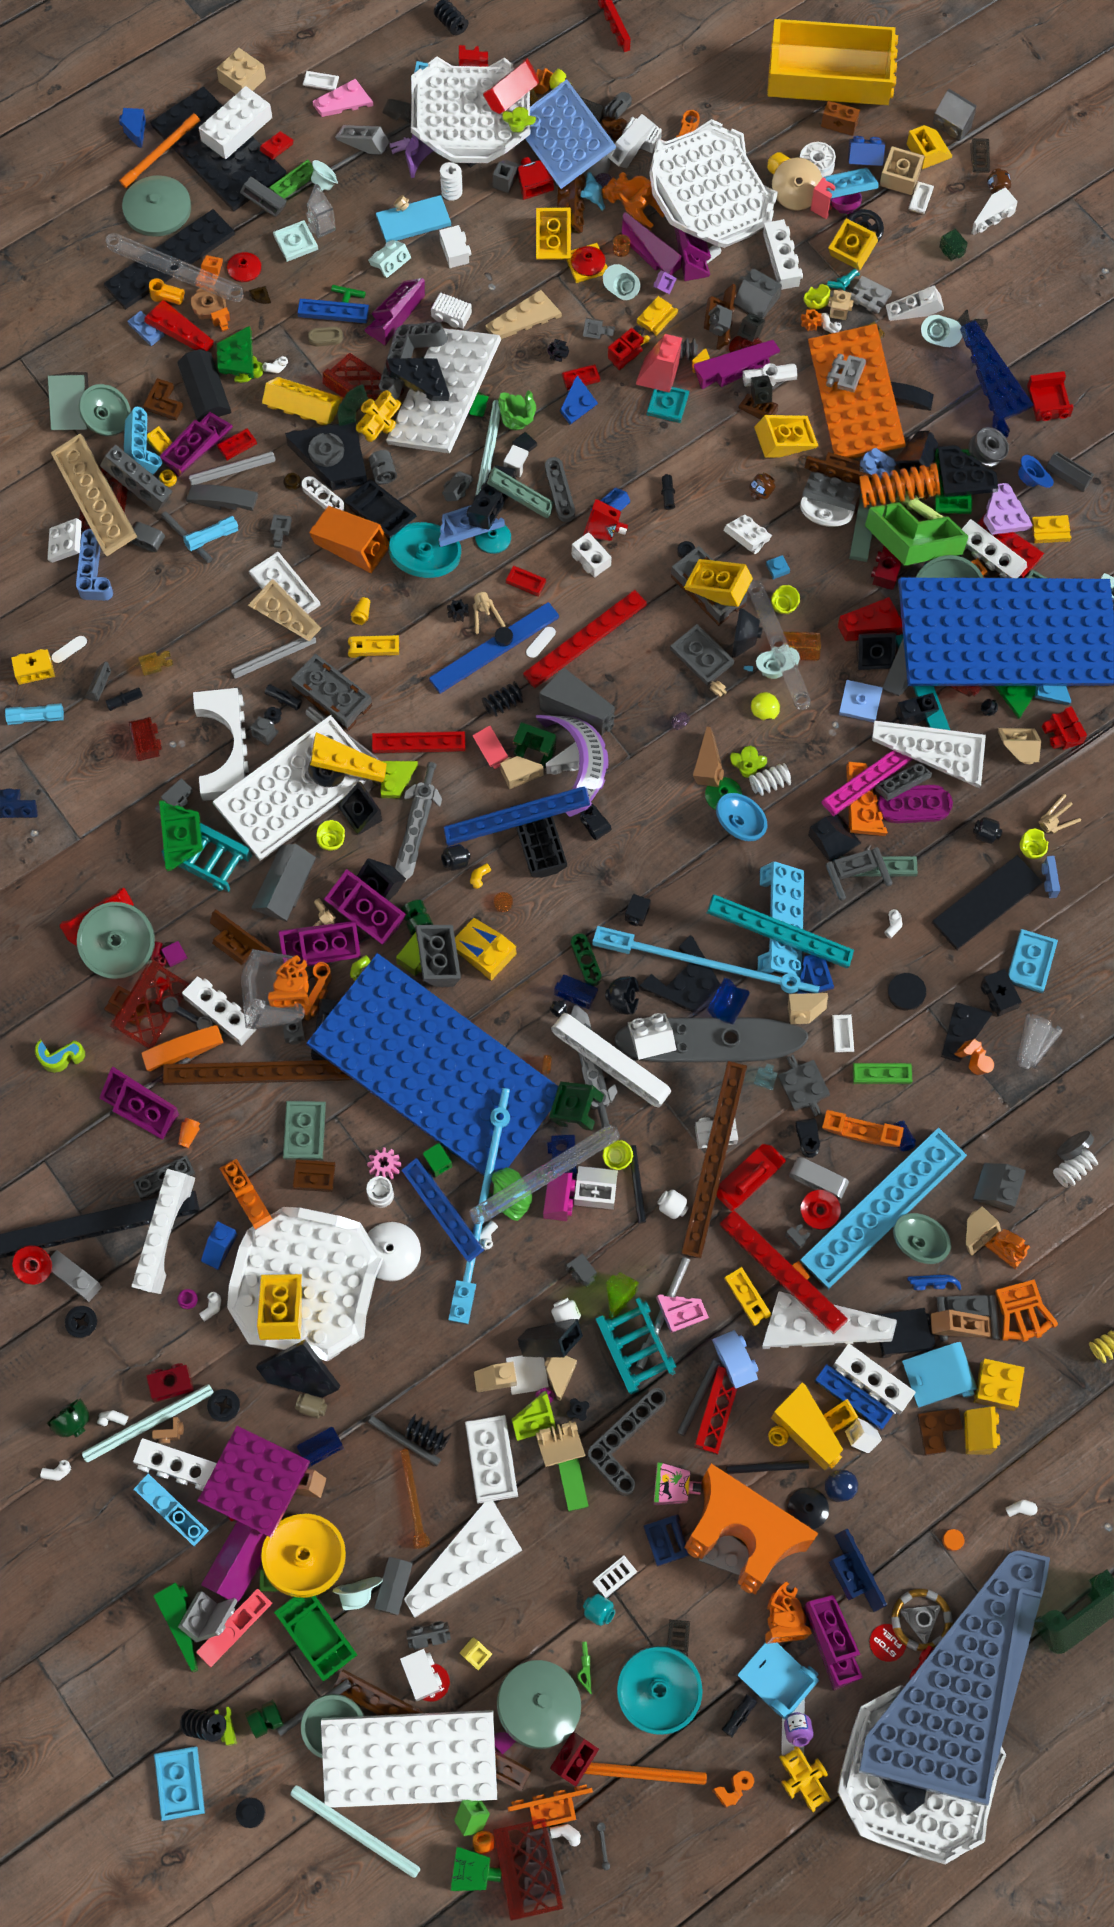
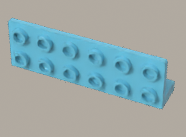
[757,861,804,977]

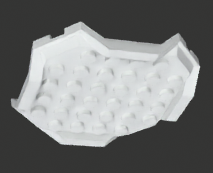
[411,57,531,163]
[649,119,778,248]
[227,1207,383,1361]
[837,1685,1006,1864]

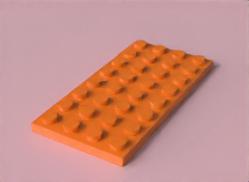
[808,324,905,459]

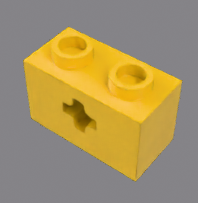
[11,649,55,685]

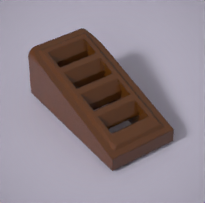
[739,393,779,420]

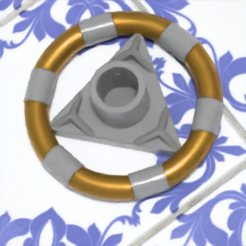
[891,1589,953,1652]

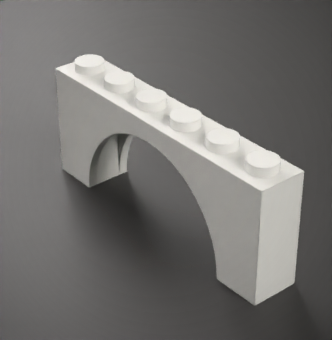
[193,688,249,801]
[132,1169,195,1294]

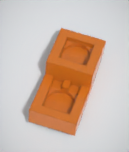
[196,255,223,287]

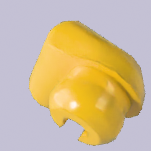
[470,863,491,889]

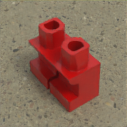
[459,45,488,67]
[608,328,644,370]
[1042,706,1087,750]

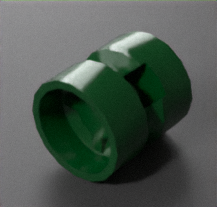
[400,900,433,935]
[245,1699,284,1739]

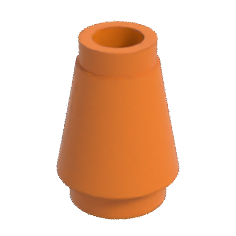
[178,1118,200,1148]

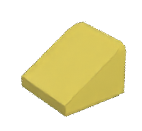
[460,1637,492,1671]

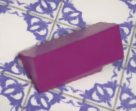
[674,227,711,281]
[364,278,425,345]
[159,412,233,477]
[324,869,406,944]
[279,921,361,966]
[99,1067,179,1139]
[201,1521,266,1605]
[804,1595,863,1691]

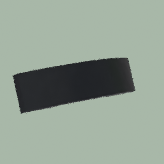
[891,382,934,411]

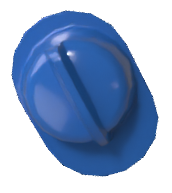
[1018,455,1054,488]

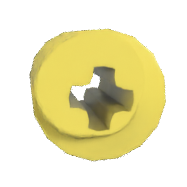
[1089,1331,1114,1364]

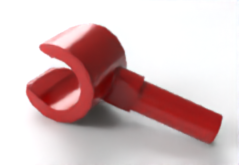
[154,977,169,1005]

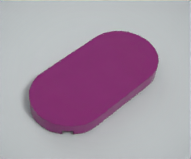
[877,785,953,823]

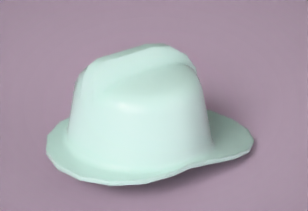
[311,160,338,192]
[603,264,640,300]
[921,315,963,347]
[756,647,800,679]
[333,1577,383,1610]

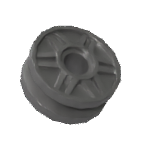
[968,427,1009,468]

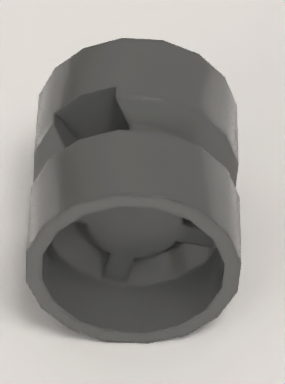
[369,450,397,484]

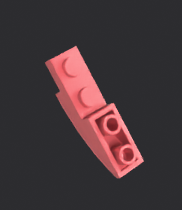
[196,1588,272,1668]

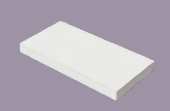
[249,552,320,613]
[465,1415,518,1504]

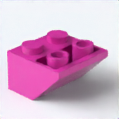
[543,1173,576,1221]

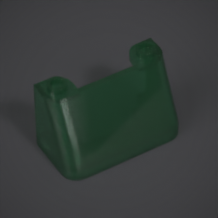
[1034,1569,1114,1654]

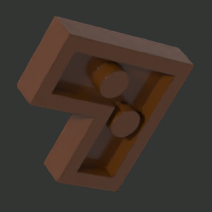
[143,378,183,421]
[917,1408,962,1456]

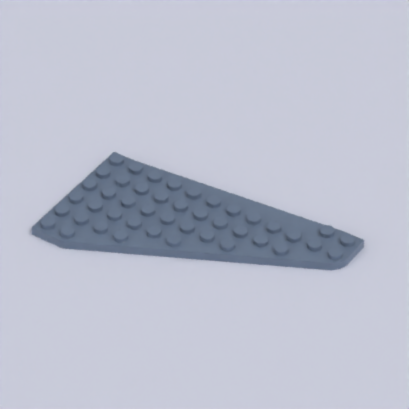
[859,1551,1050,1806]

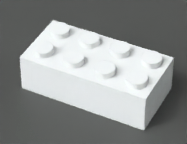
[199,86,272,159]

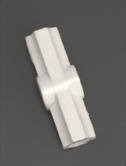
[742,363,797,387]

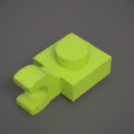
[215,1707,237,1746]

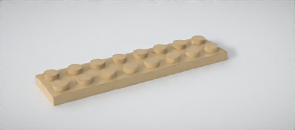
[51,433,137,556]

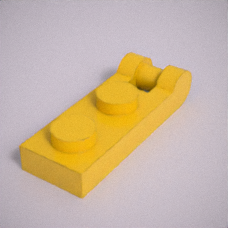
[348,635,399,658]
[724,1267,771,1326]

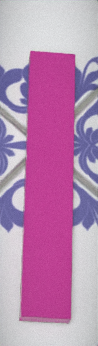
[821,750,913,816]

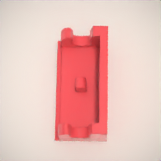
[811,177,835,219]
[473,726,509,769]

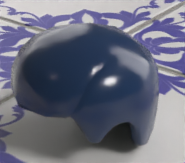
[825,1470,858,1502]

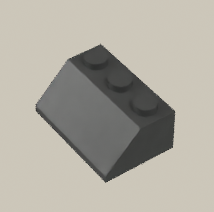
[415,925,461,987]

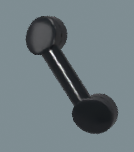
[162,997,212,1030]

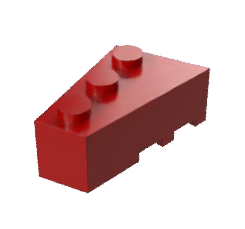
[838,597,903,641]

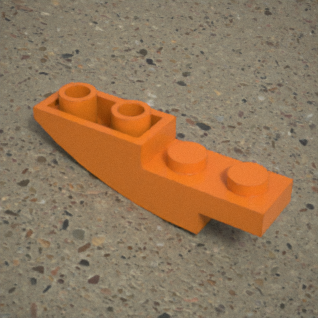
[219,1159,273,1229]

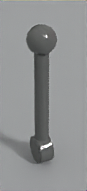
[597,1823,610,1870]

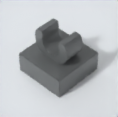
[785,1224,810,1251]

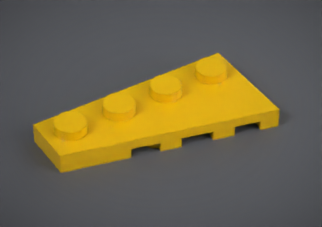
[310,732,386,782]

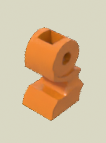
[955,1038,994,1075]
[712,1771,754,1808]

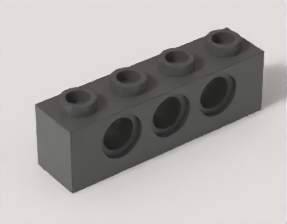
[100,445,173,512]

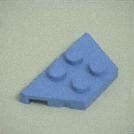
[439,505,505,547]

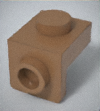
[152,1417,184,1445]

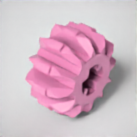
[367,1148,401,1180]

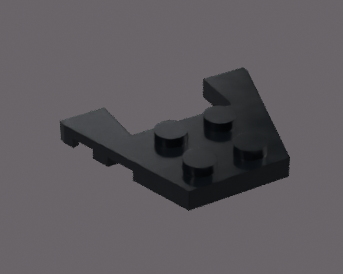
[640,935,721,1013]

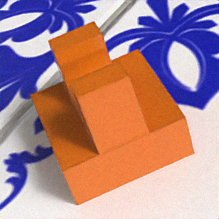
[211,307,230,332]

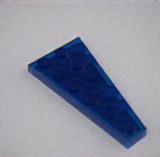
[960,320,1034,425]

